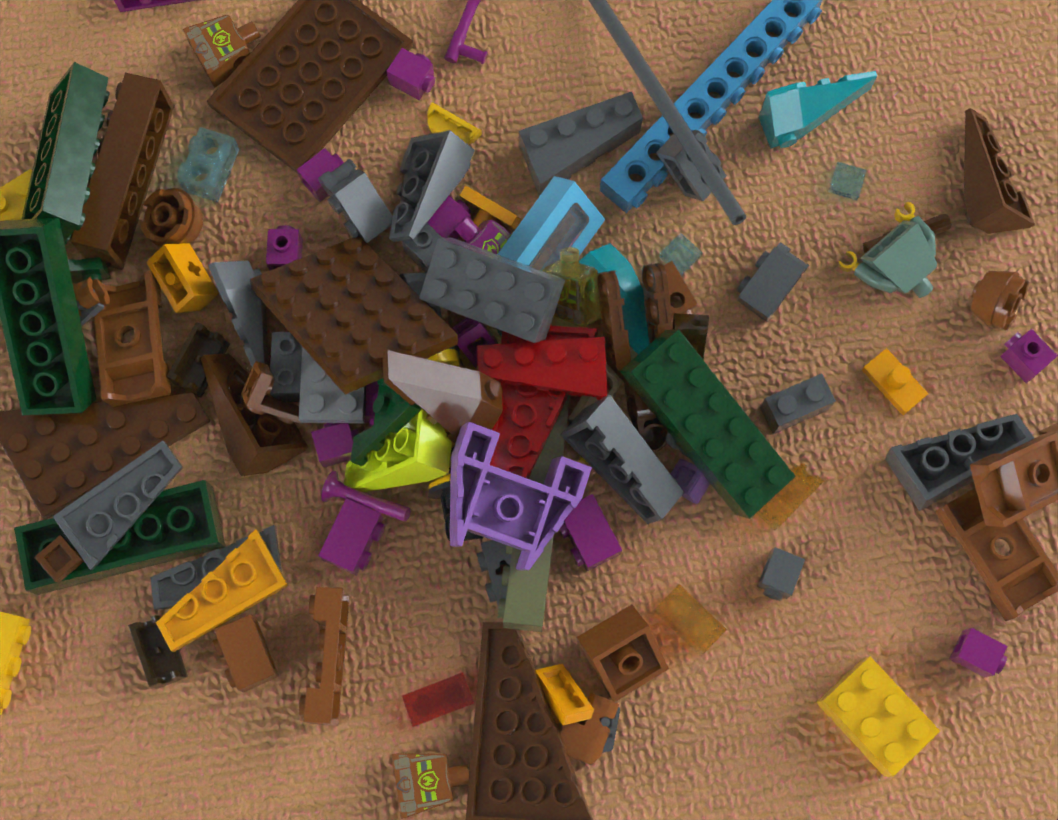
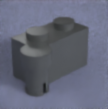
[318,159,393,243]
[736,242,809,322]

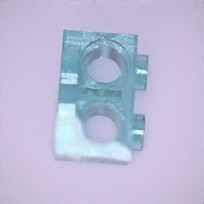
[177,127,239,202]

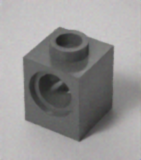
[757,547,805,601]

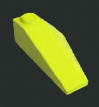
[344,408,452,492]

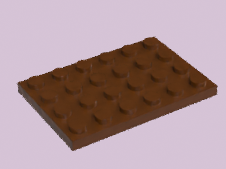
[207,0,413,174]
[250,236,458,395]

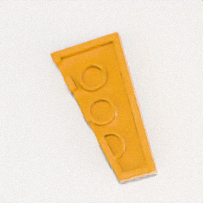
[156,529,289,652]

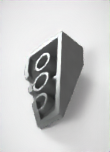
[389,130,475,242]

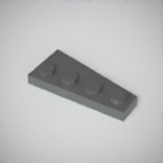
[52,441,183,570]
[150,525,283,610]

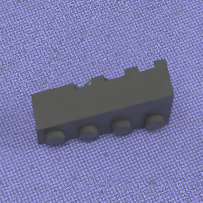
[519,91,643,196]
[560,394,684,524]
[885,414,1034,511]

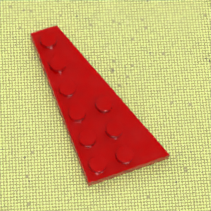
[490,325,598,479]

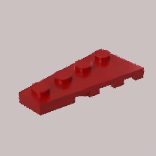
[477,337,608,400]

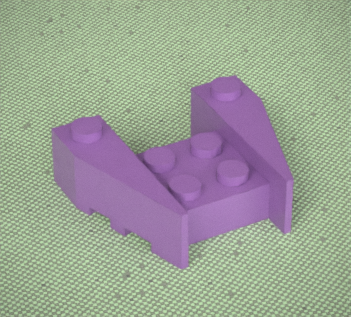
[450,422,592,570]

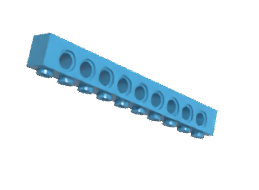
[600,0,822,214]

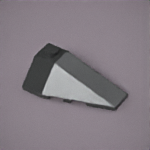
[208,261,269,368]

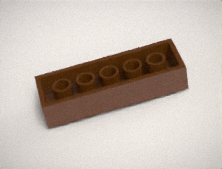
[70,73,174,270]

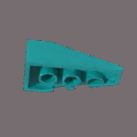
[758,71,877,149]
[566,243,649,354]

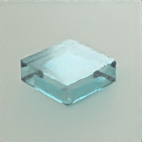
[828,162,867,201]
[659,233,703,276]

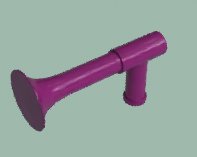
[444,0,488,64]
[321,471,411,522]

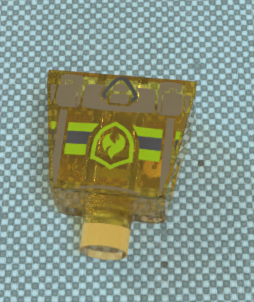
[543,247,601,327]

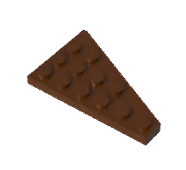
[0,393,211,519]
[466,622,593,820]

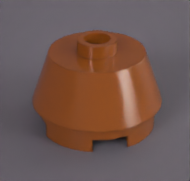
[140,188,203,247]
[971,271,1029,330]

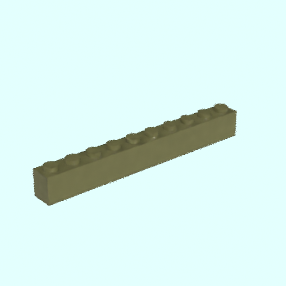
[497,316,579,633]

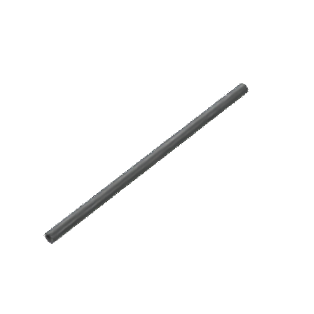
[589,0,746,225]

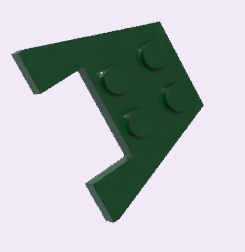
[350,358,428,466]

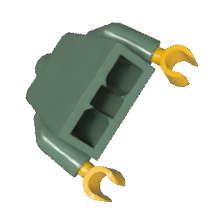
[838,202,937,298]

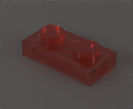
[402,672,475,727]

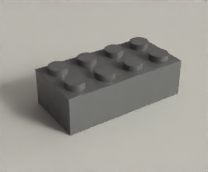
[419,237,565,343]

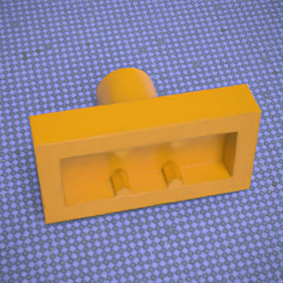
[459,185,521,230]
[861,348,928,416]
[535,664,594,726]

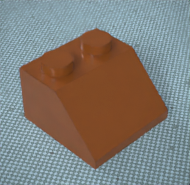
[577,604,669,702]

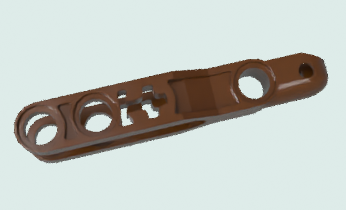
[597,263,673,453]

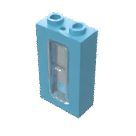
[497,176,605,278]

